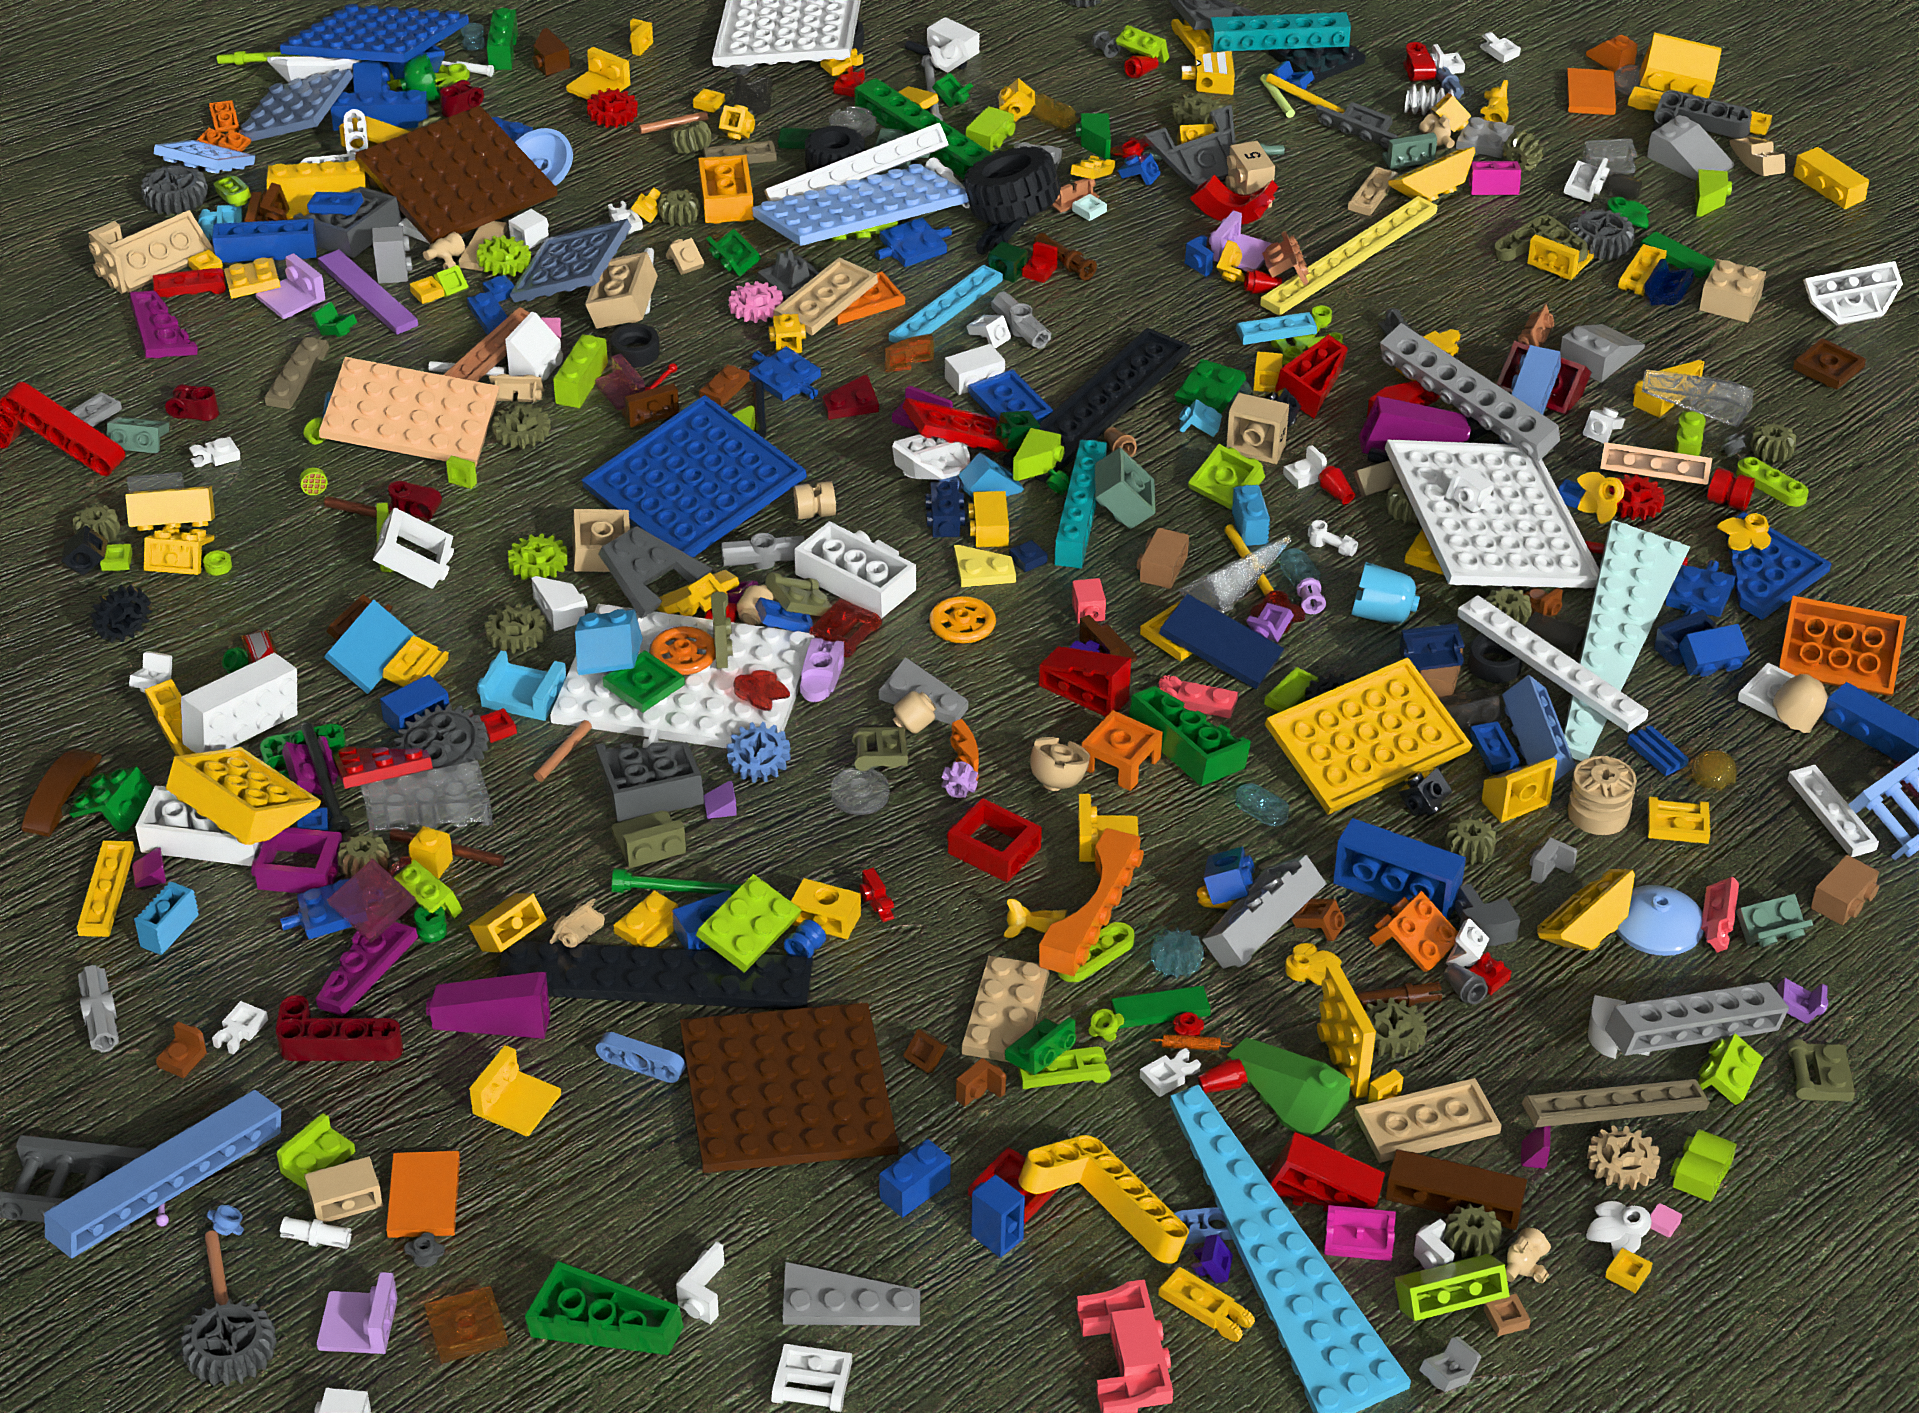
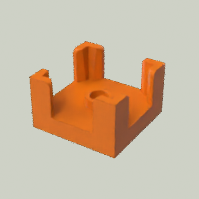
[1082,710,1163,791]

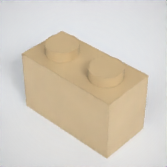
[305,1156,383,1223]

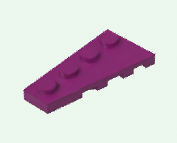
[129,291,198,358]
[315,913,418,1016]

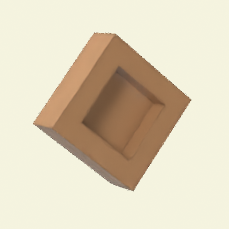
[1484,1294,1531,1336]

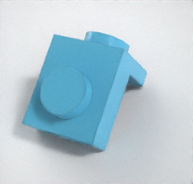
[1179,399,1222,437]

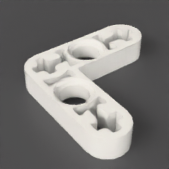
[301,109,368,175]

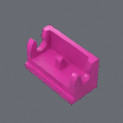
[1469,161,1521,195]
[1324,1205,1396,1261]

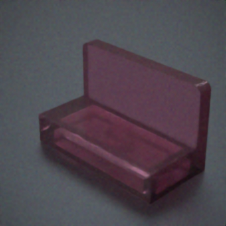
[595,353,645,410]

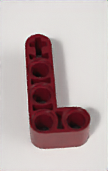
[276,995,404,1061]

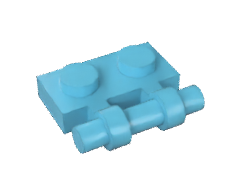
[198,205,243,241]

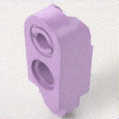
[800,638,844,702]

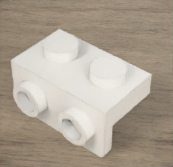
[1563,158,1610,202]

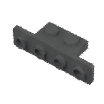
[1315,102,1398,150]

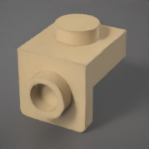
[666,238,705,275]

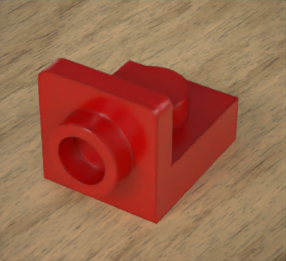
[1022,242,1058,283]

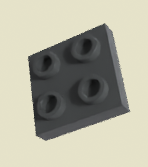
[758,248,820,301]

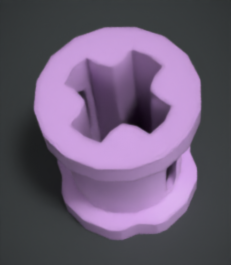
[1296,578,1326,615]

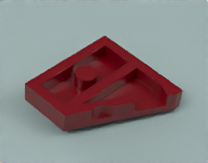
[823,374,879,420]

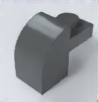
[1455,883,1520,946]

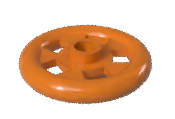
[649,626,716,675]

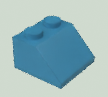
[575,609,643,675]

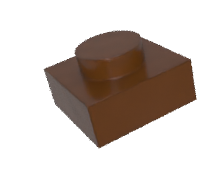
[903,1029,947,1073]

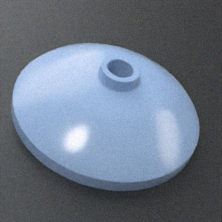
[515,128,573,186]
[1616,885,1704,956]

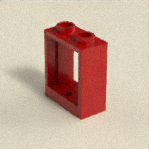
[947,798,1042,883]

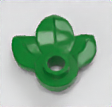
[1607,197,1650,229]

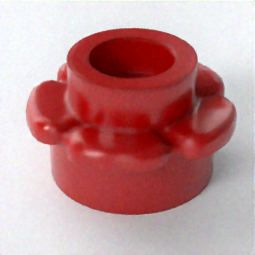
[1173,1012,1204,1036]

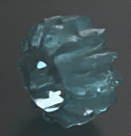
[1150,927,1204,979]

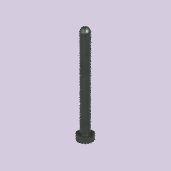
[301,722,351,833]

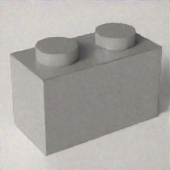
[372,226,412,284]

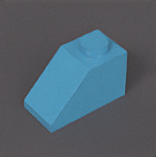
[958,452,1024,498]

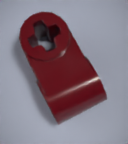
[440,79,484,117]
[165,384,220,421]
[388,481,442,522]

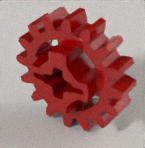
[587,88,638,128]
[1609,474,1665,520]

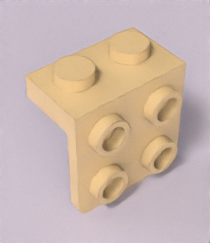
[88,221,127,294]

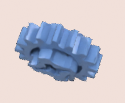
[727,722,791,783]

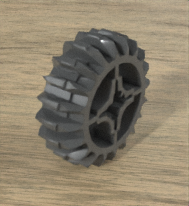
[141,164,208,215]
[1568,208,1635,261]
[180,1298,277,1387]

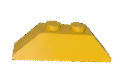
[1388,147,1475,202]
[1537,869,1635,951]

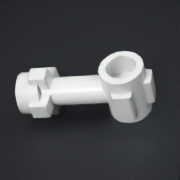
[1308,520,1358,557]

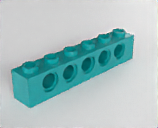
[1209,12,1351,52]
[1055,440,1107,569]

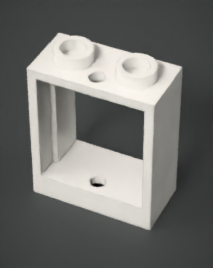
[373,507,454,589]

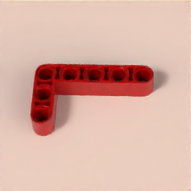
[0,382,126,476]

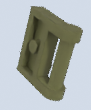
[765,572,834,618]
[711,592,733,669]
[852,727,908,771]
[1787,1039,1855,1101]

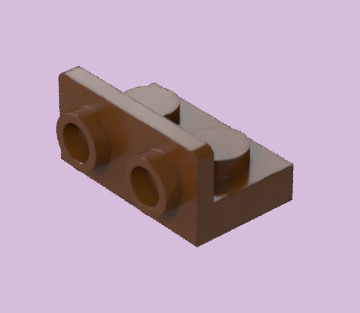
[621,383,679,427]

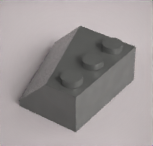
[293,186,402,258]
[595,742,704,822]

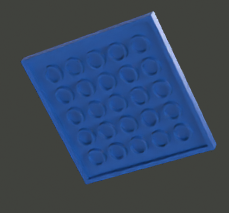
[280,4,469,63]
[582,395,807,557]

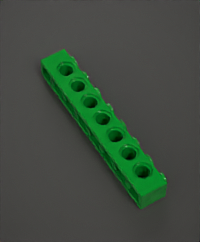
[854,78,994,179]

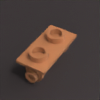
[1051,177,1099,213]
[1518,304,1554,347]

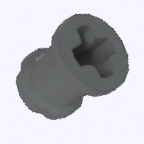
[1092,29,1121,58]

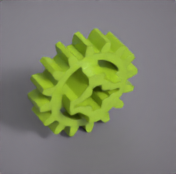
[477,235,531,277]
[508,534,568,580]

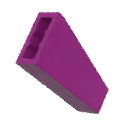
[1358,396,1471,454]
[426,972,551,1039]

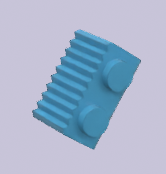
[1232,485,1270,546]
[134,882,199,955]

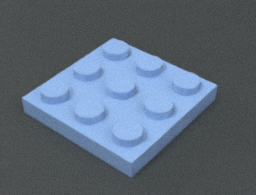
[154,140,255,173]

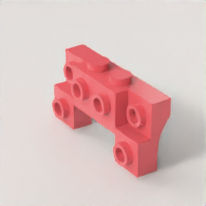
[1076,1279,1173,1413]

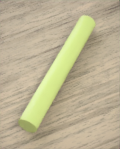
[1260,74,1295,118]

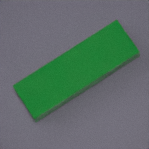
[1640,231,1716,279]
[1111,986,1211,1029]

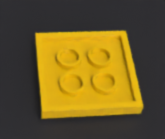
[1317,963,1376,1099]

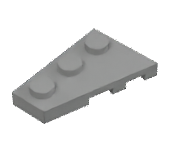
[879,657,968,725]

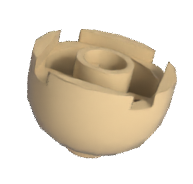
[1030,737,1090,791]

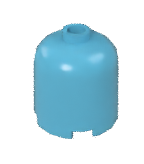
[1351,562,1420,625]

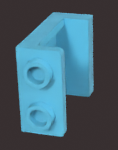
[477,650,566,721]

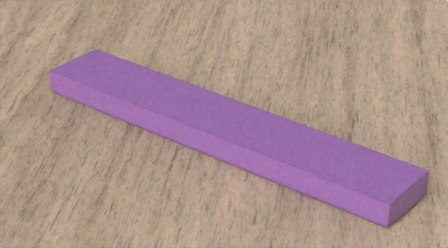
[318,249,418,335]

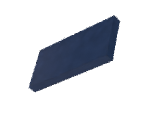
[1159,594,1285,689]

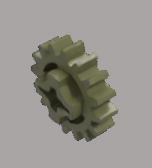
[1172,93,1223,125]
[493,404,551,449]
[485,603,547,654]
[1365,998,1427,1059]

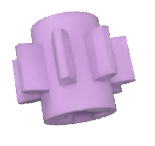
[941,761,978,798]

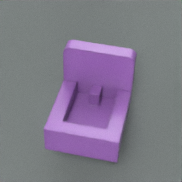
[1246,603,1294,642]
[1777,978,1828,1024]

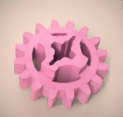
[729,281,784,323]

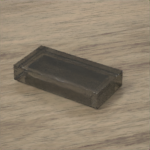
[1524,611,1586,654]

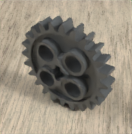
[393,704,489,786]

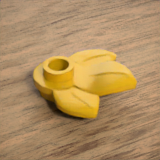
[1577,472,1624,524]
[1717,513,1771,551]
[1285,943,1342,986]

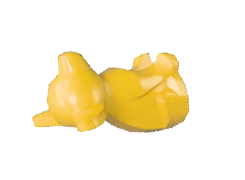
[1480,80,1509,123]
[1004,898,1068,938]

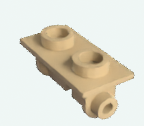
[489,374,544,402]
[549,898,605,947]

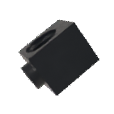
[61,525,108,576]

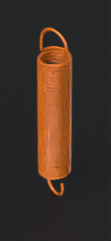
[1150,1034,1232,1051]

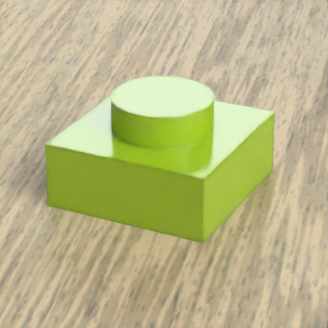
[434,265,469,298]
[446,455,477,489]
[100,544,132,571]

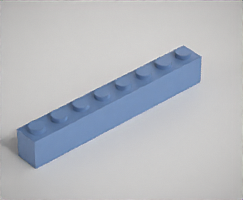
[44,1090,281,1259]

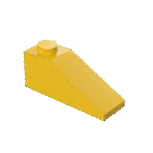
[1633,360,1704,418]

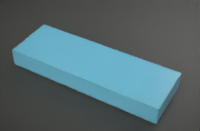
[1236,312,1317,345]

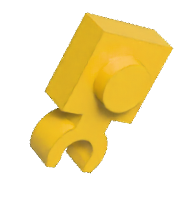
[820,48,863,76]

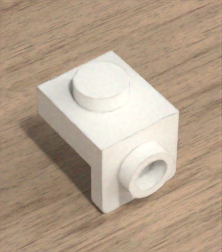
[1430,44,1465,75]
[1583,407,1625,443]
[129,651,172,693]
[1446,919,1489,967]
[1414,1219,1454,1269]

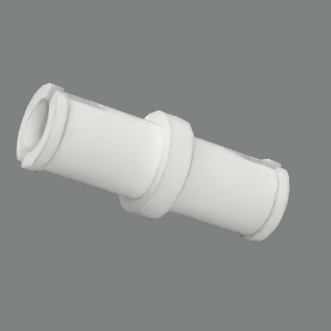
[280,1216,352,1249]

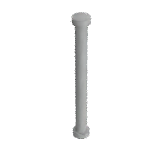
[921,54,943,121]

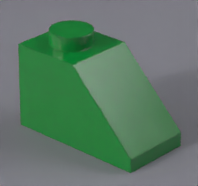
[1076,113,1111,160]

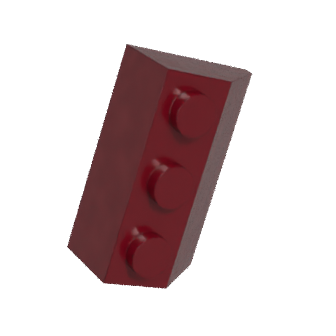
[1496,340,1592,415]

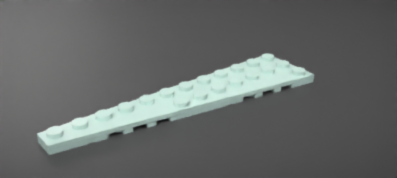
[1563,520,1690,761]

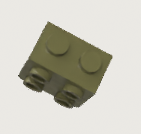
[611,811,686,869]

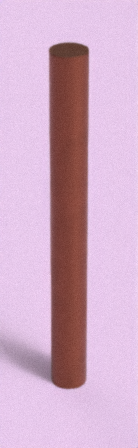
[324,496,427,523]
[390,828,505,867]

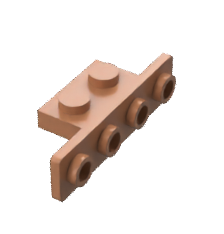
[1262,231,1310,286]

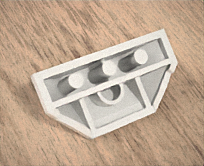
[267,57,364,83]
[1803,261,1903,326]
[892,434,970,480]

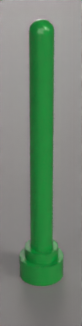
[612,868,742,895]

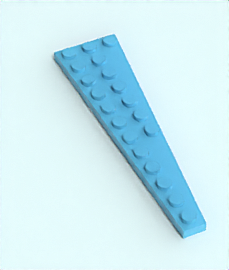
[1170,1084,1411,1413]

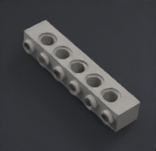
[1605,982,1789,1056]

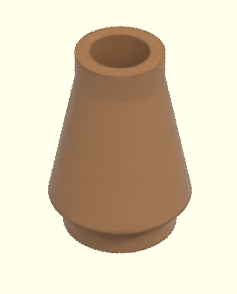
[1104,427,1137,457]

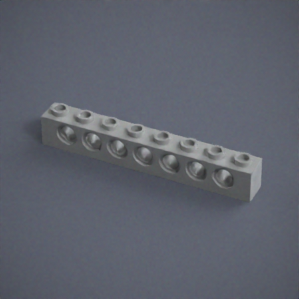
[1380,323,1560,461]

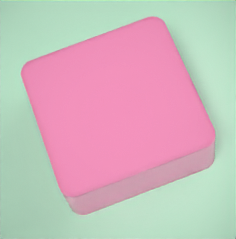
[541,318,562,339]
[1650,1203,1682,1237]

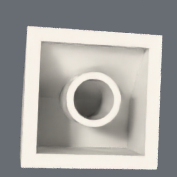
[505,312,563,382]

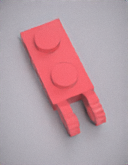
[1158,675,1238,719]

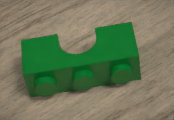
[487,8,518,70]

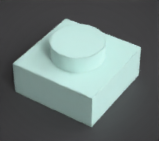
[1072,194,1107,221]

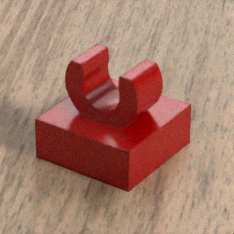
[1469,952,1512,995]

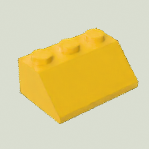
[1639,32,1722,98]

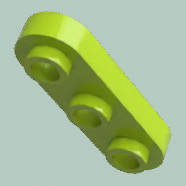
[214,176,252,207]
[1736,457,1809,507]
[1057,922,1134,982]

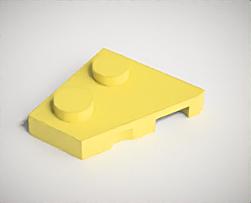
[954,545,1016,587]

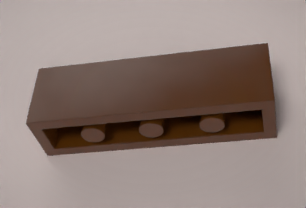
[1386,1149,1527,1230]

